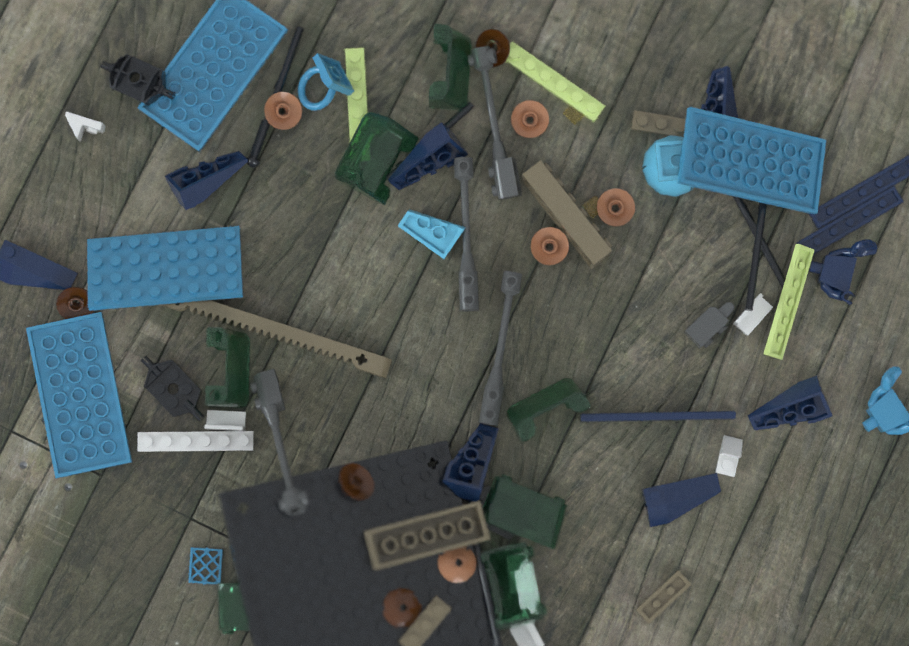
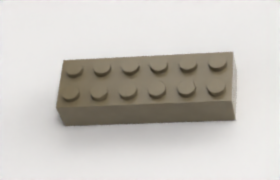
[521,160,612,270]
[363,501,490,570]

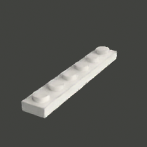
[137,431,254,452]

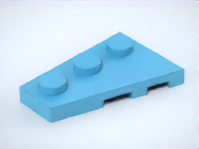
[398,209,466,259]

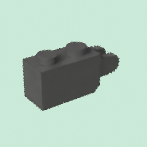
[683,302,735,349]

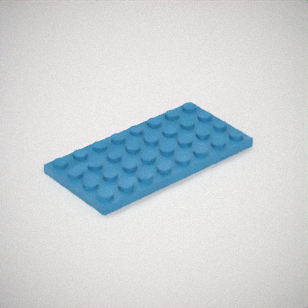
[137,0,288,152]
[678,107,826,214]
[87,226,243,311]
[26,312,132,478]

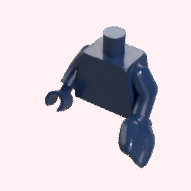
[809,239,878,305]

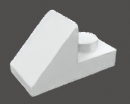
[65,112,105,142]
[715,435,743,477]

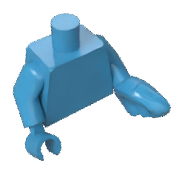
[862,366,909,435]

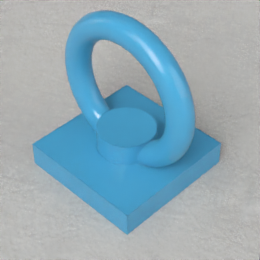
[298,53,354,111]

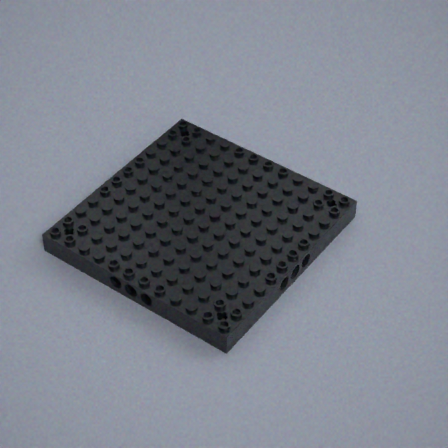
[218,440,493,646]

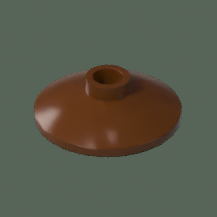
[476,29,510,67]
[56,287,94,319]
[339,463,374,500]
[383,588,422,627]

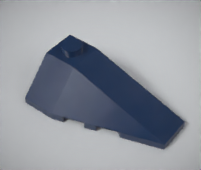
[701,66,738,118]
[388,122,469,190]
[165,151,248,210]
[0,240,78,290]
[748,376,833,430]
[443,424,499,502]
[641,473,721,527]

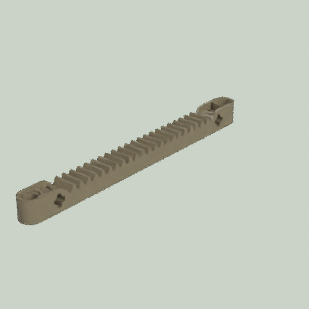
[161,300,392,378]

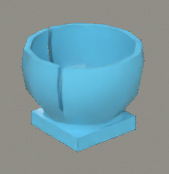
[642,135,695,197]

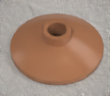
[264,92,302,130]
[511,100,549,138]
[597,188,635,227]
[531,227,569,265]
[438,546,476,583]

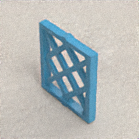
[188,547,223,584]

